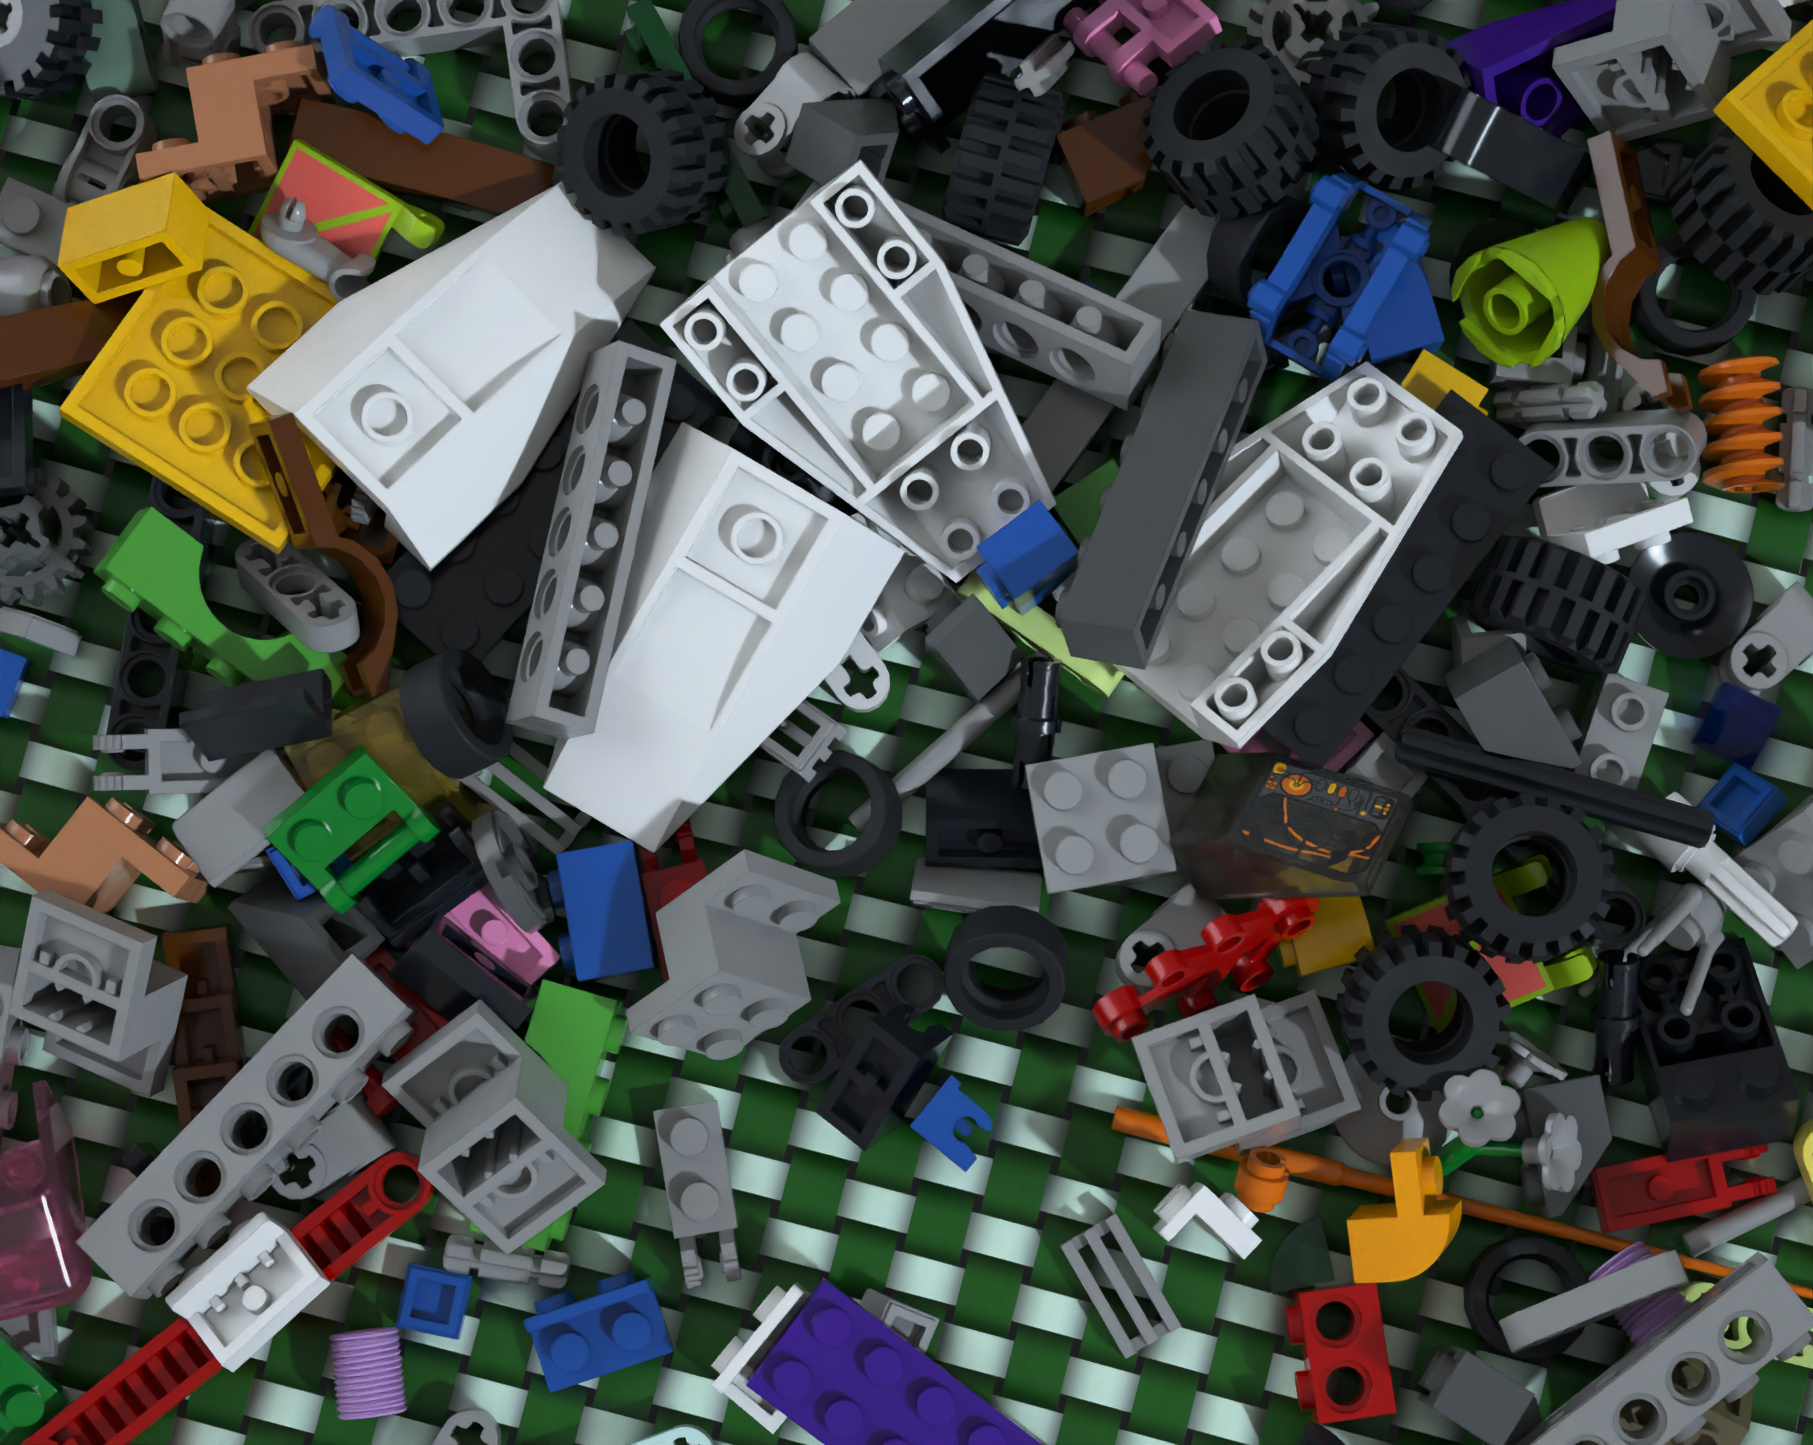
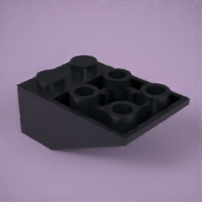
[1635,937,1800,1163]

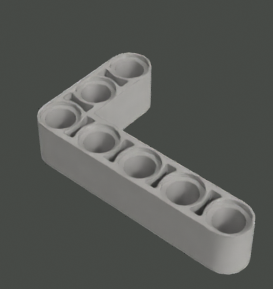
[248,0,574,159]

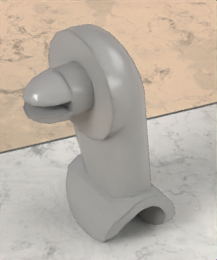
[260,197,376,302]

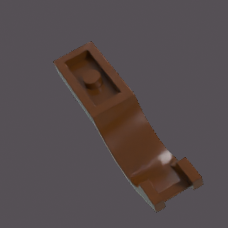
[1587,130,1693,414]
[248,412,398,697]

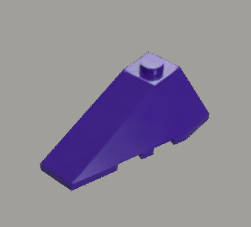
[1447,0,1617,182]

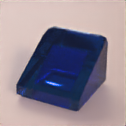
[1691,682,1783,770]

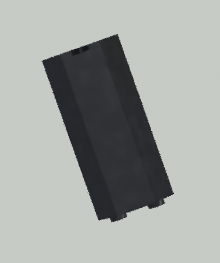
[878,0,1098,154]

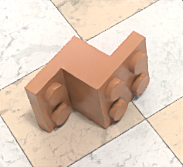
[135,40,336,203]
[0,796,212,915]

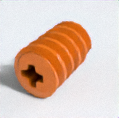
[1697,356,1785,493]

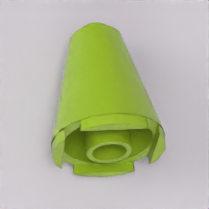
[1451,217,1612,368]

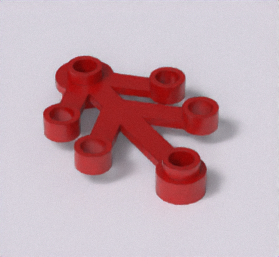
[1092,881,1321,1043]

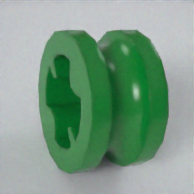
[1416,842,1453,878]

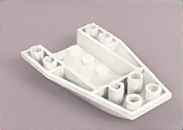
[659,159,1057,583]
[247,182,656,571]
[1052,361,1464,749]
[543,422,905,853]

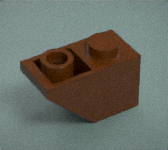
[1054,91,1153,218]

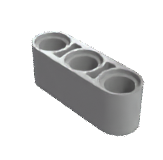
[1518,409,1707,487]

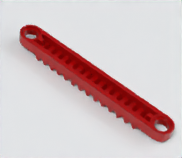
[20,1151,435,1445]

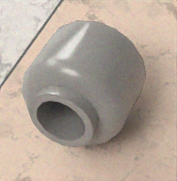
[0,255,72,317]

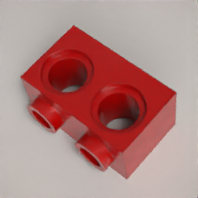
[1284,1281,1397,1424]

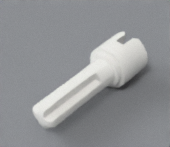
[1634,791,1799,947]

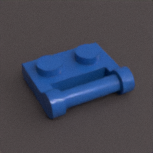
[309,5,444,145]

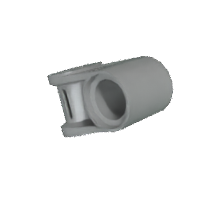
[160,0,241,68]
[733,52,856,179]
[55,94,158,203]
[1717,581,1813,699]
[1115,877,1227,992]
[272,1092,398,1199]

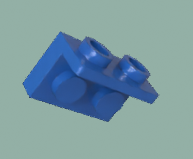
[523,1270,674,1393]

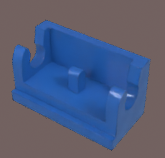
[910,1075,993,1172]

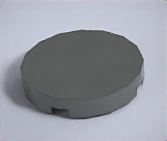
[471,809,556,934]

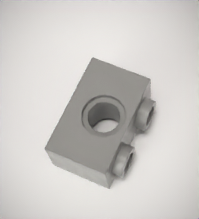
[1564,673,1670,790]

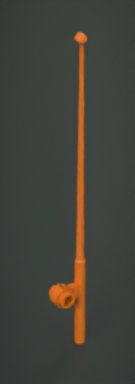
[1111,1105,1813,1299]

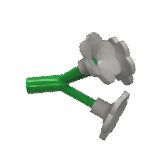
[1430,1031,1582,1192]

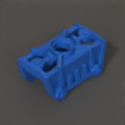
[1247,172,1433,383]

